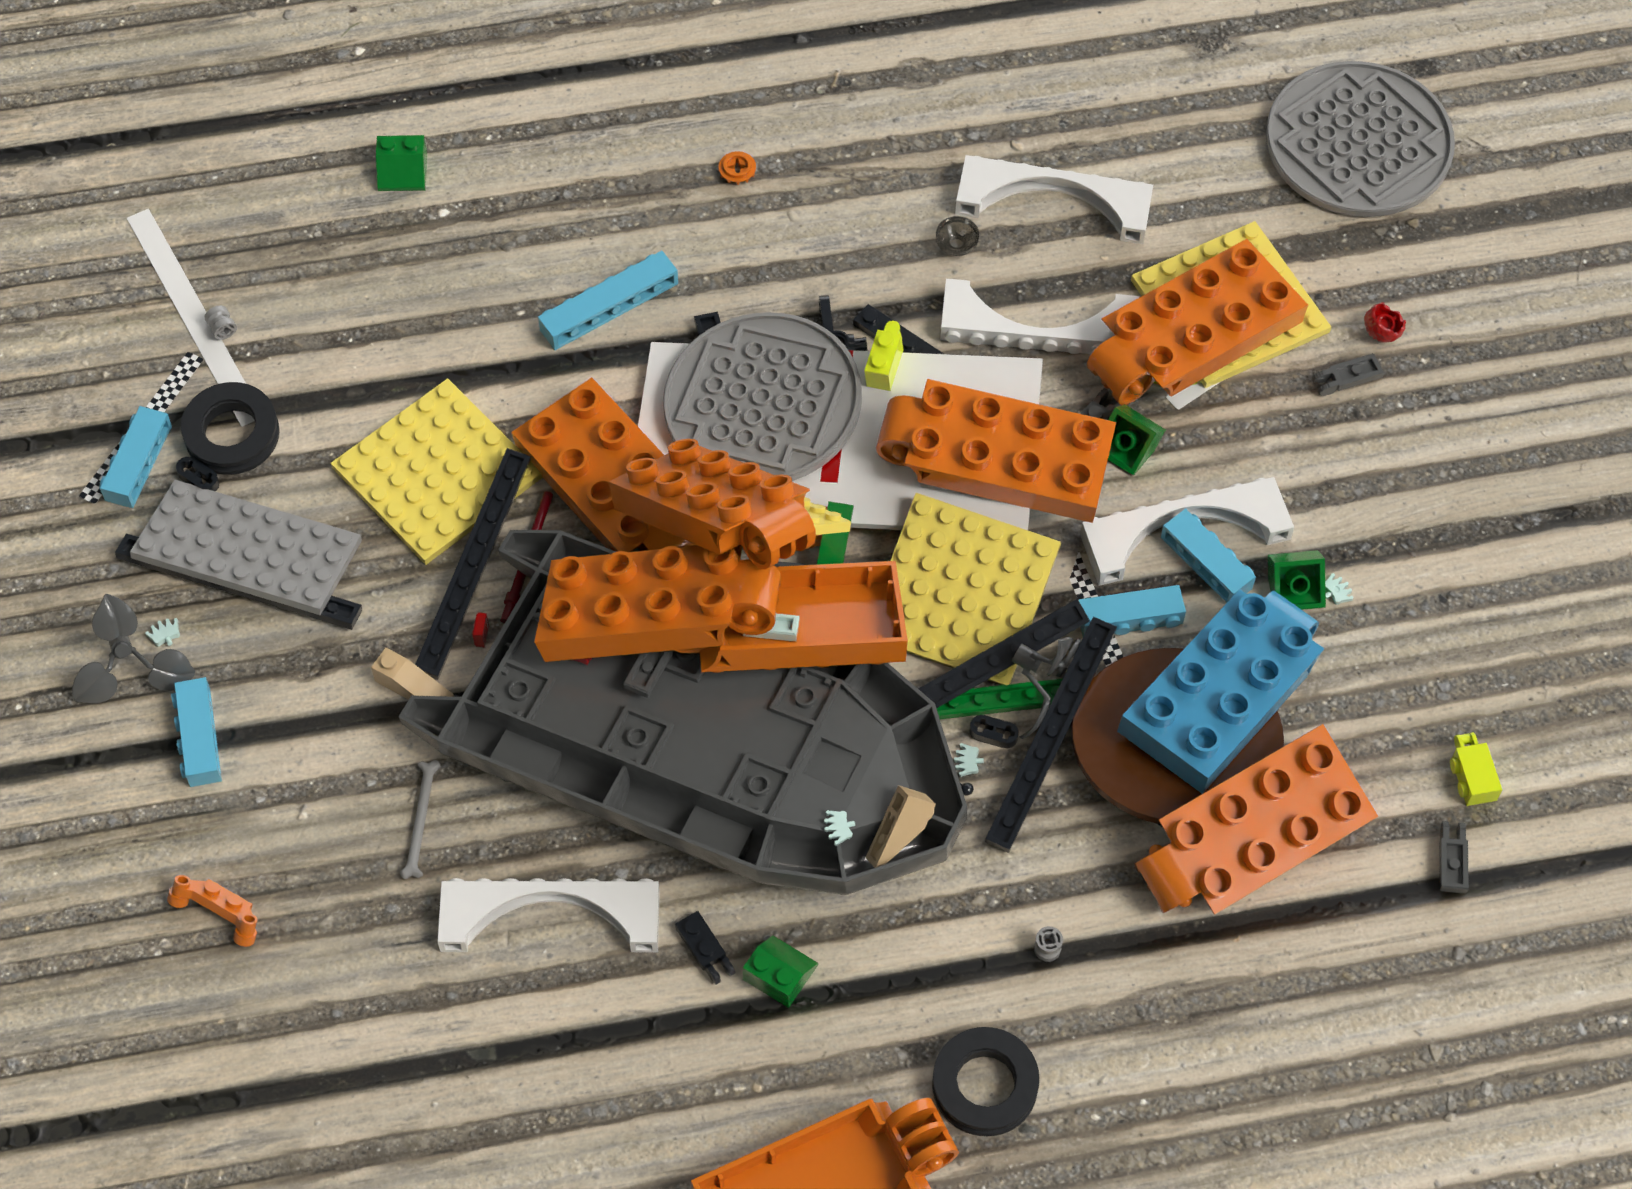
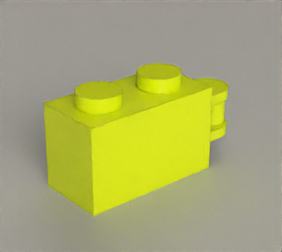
[864,321,903,391]
[1450,732,1503,806]

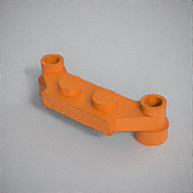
[167,875,257,947]

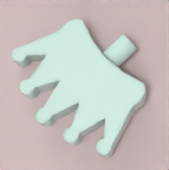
[1325,573,1354,605]
[145,618,180,647]
[954,743,984,777]
[824,810,855,846]

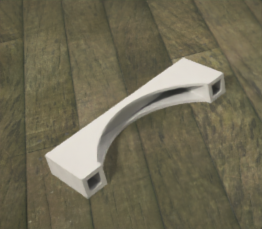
[955,155,1153,244]
[940,279,1140,354]
[1080,477,1294,586]
[438,878,660,952]

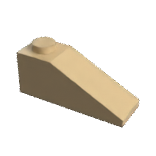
[371,648,454,700]
[865,785,936,868]

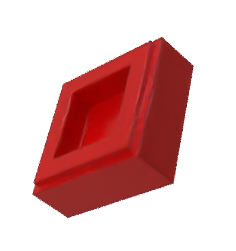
[472,612,489,648]

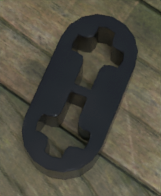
[176,457,220,492]
[969,715,1019,749]

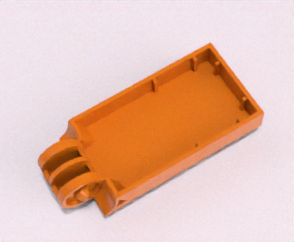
[1087,239,1308,405]
[511,377,696,552]
[876,379,1116,523]
[608,439,816,569]
[534,545,781,662]
[675,561,908,673]
[1134,724,1378,915]
[691,1098,959,1189]

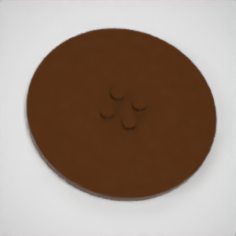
[1072,648,1284,824]

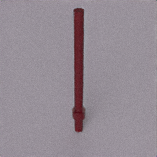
[500,491,553,624]

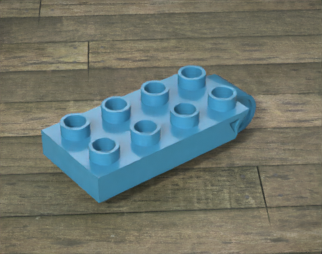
[1117,589,1324,794]

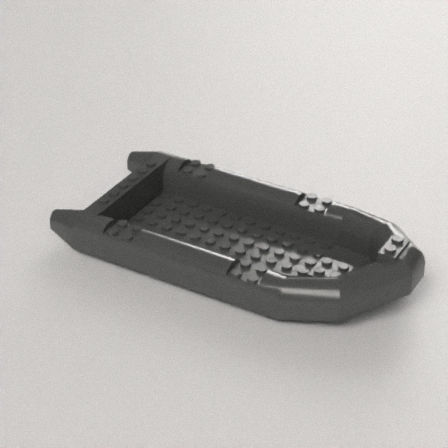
[399,530,967,895]

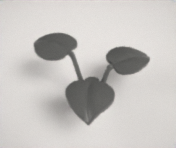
[72,594,195,703]
[1012,637,1081,739]

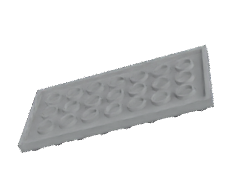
[130,480,362,615]

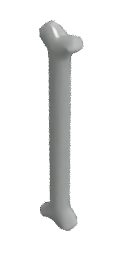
[400,760,441,879]

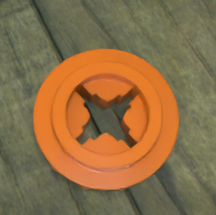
[719,151,756,185]

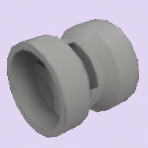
[204,305,237,340]
[1034,926,1063,962]

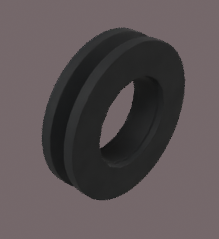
[181,382,280,475]
[932,1027,1040,1137]

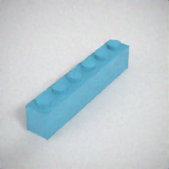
[538,251,678,350]

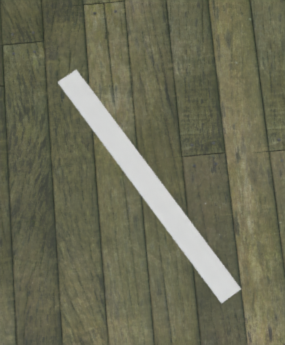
[127,209,255,427]

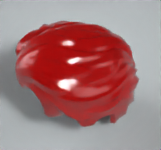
[1364,302,1406,343]

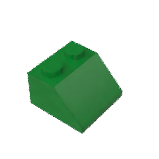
[376,135,427,191]
[1108,404,1166,475]
[1268,550,1326,610]
[742,936,818,1008]

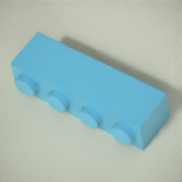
[99,406,172,508]
[1161,508,1256,602]
[1079,585,1186,637]
[171,677,222,787]

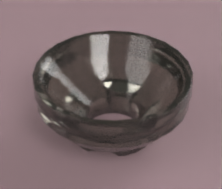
[936,216,979,256]

